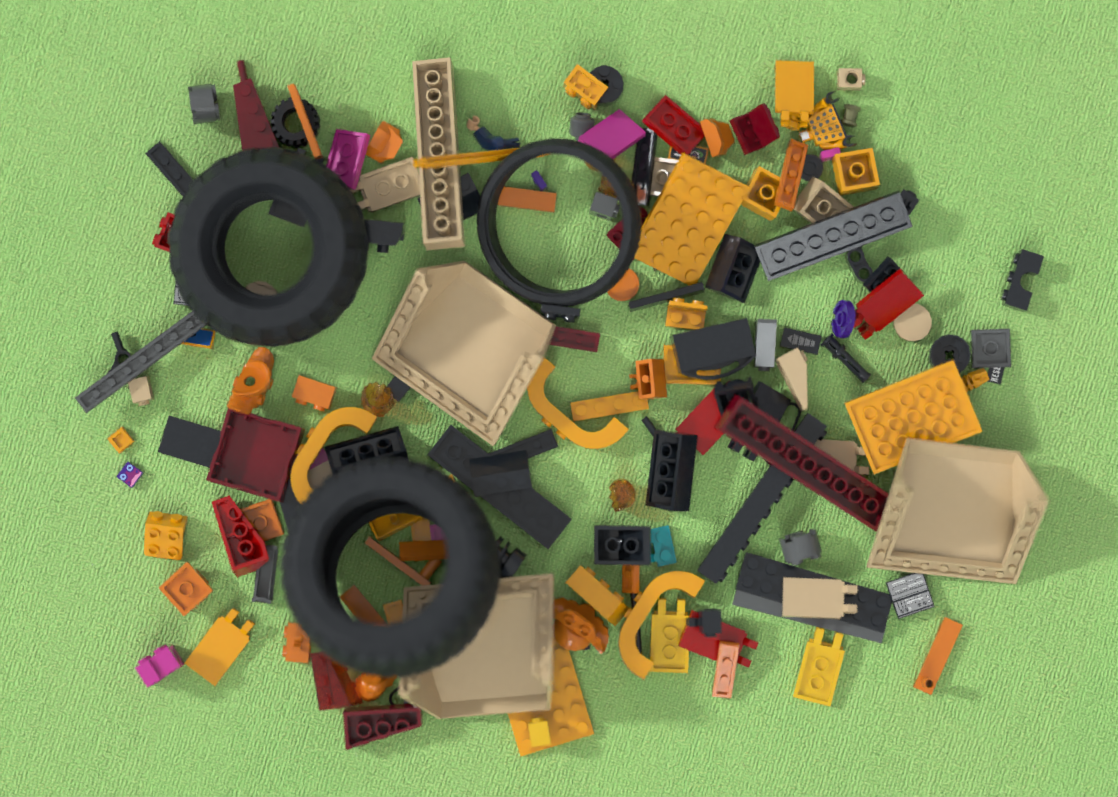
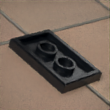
[158,416,221,468]

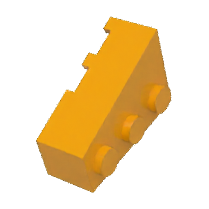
[565,565,629,626]

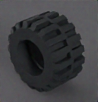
[270,97,320,148]

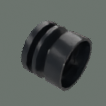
[928,334,971,373]
[496,536,527,578]

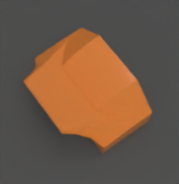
[700,118,735,157]
[365,121,403,164]

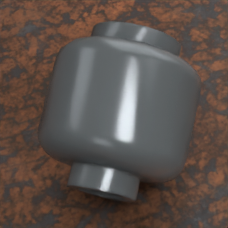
[569,112,595,141]

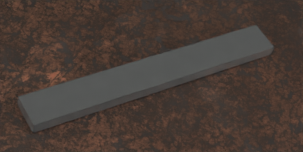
[75,311,206,413]
[732,590,886,643]

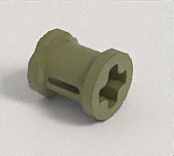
[841,104,861,127]

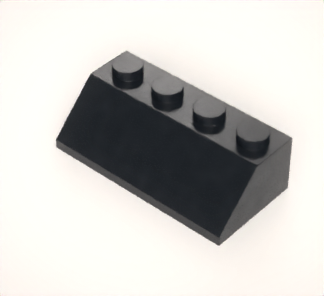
[325,426,408,474]
[646,429,698,511]

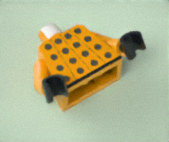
[799,91,857,150]

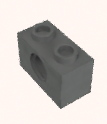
[589,192,620,221]

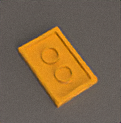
[663,345,721,385]

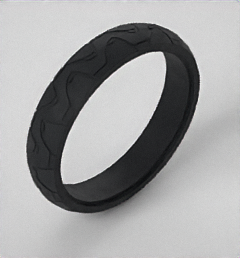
[477,138,642,306]

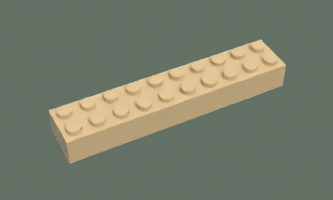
[412,57,465,250]

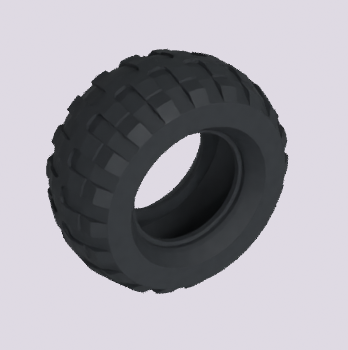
[168,147,369,347]

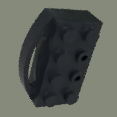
[670,318,756,380]

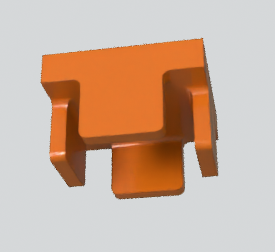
[158,562,214,616]

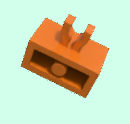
[629,359,667,400]
[282,622,312,663]

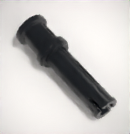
[820,333,871,383]

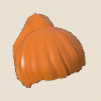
[353,673,397,702]

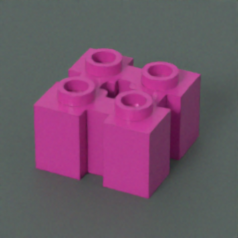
[135,644,185,687]

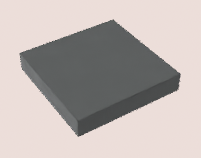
[971,329,1011,368]

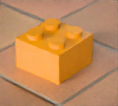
[832,148,880,196]
[741,166,781,221]

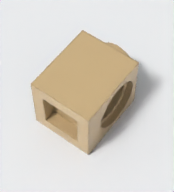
[837,68,865,91]
[128,376,154,406]

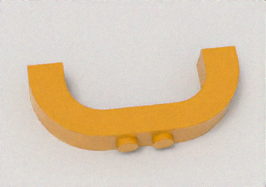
[527,357,629,449]
[291,407,377,504]
[618,571,705,680]

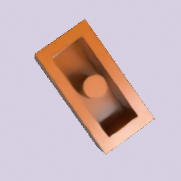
[292,375,337,412]

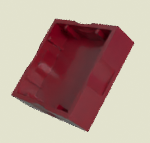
[206,408,305,503]

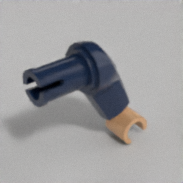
[467,115,520,151]

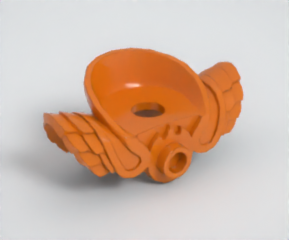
[227,347,274,414]
[553,597,609,654]

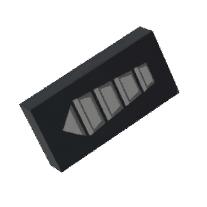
[780,327,822,355]

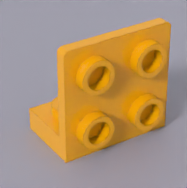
[564,64,608,110]
[665,298,708,330]

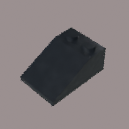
[594,525,651,565]

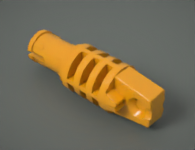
[961,368,989,392]

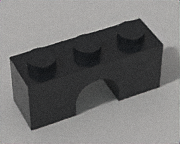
[1001,249,1044,312]

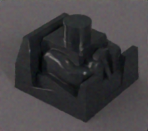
[365,219,406,253]
[714,377,760,416]

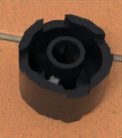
[590,65,624,106]

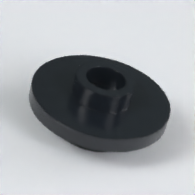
[801,154,823,181]

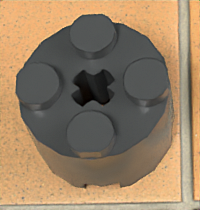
[188,84,220,125]
[779,529,822,565]

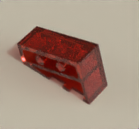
[310,651,364,711]

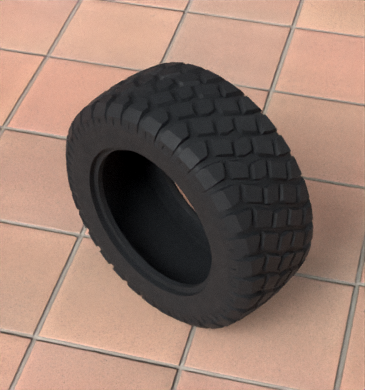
[280,457,500,677]

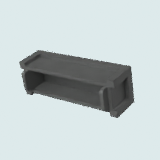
[252,545,279,604]

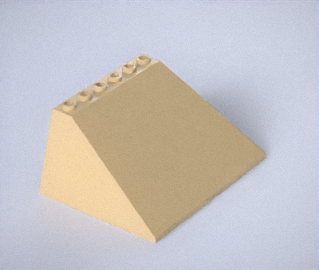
[372,261,556,446]
[867,438,1049,584]
[399,573,554,719]

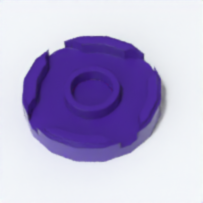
[831,300,855,338]

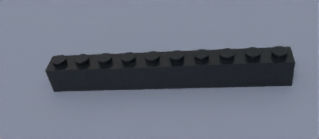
[697,413,827,584]

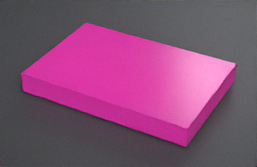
[578,109,646,159]
[326,129,371,190]

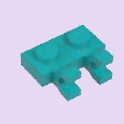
[651,525,677,567]

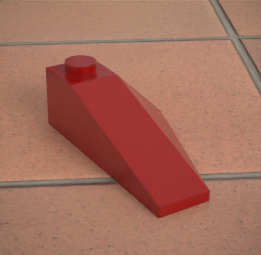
[212,495,270,577]

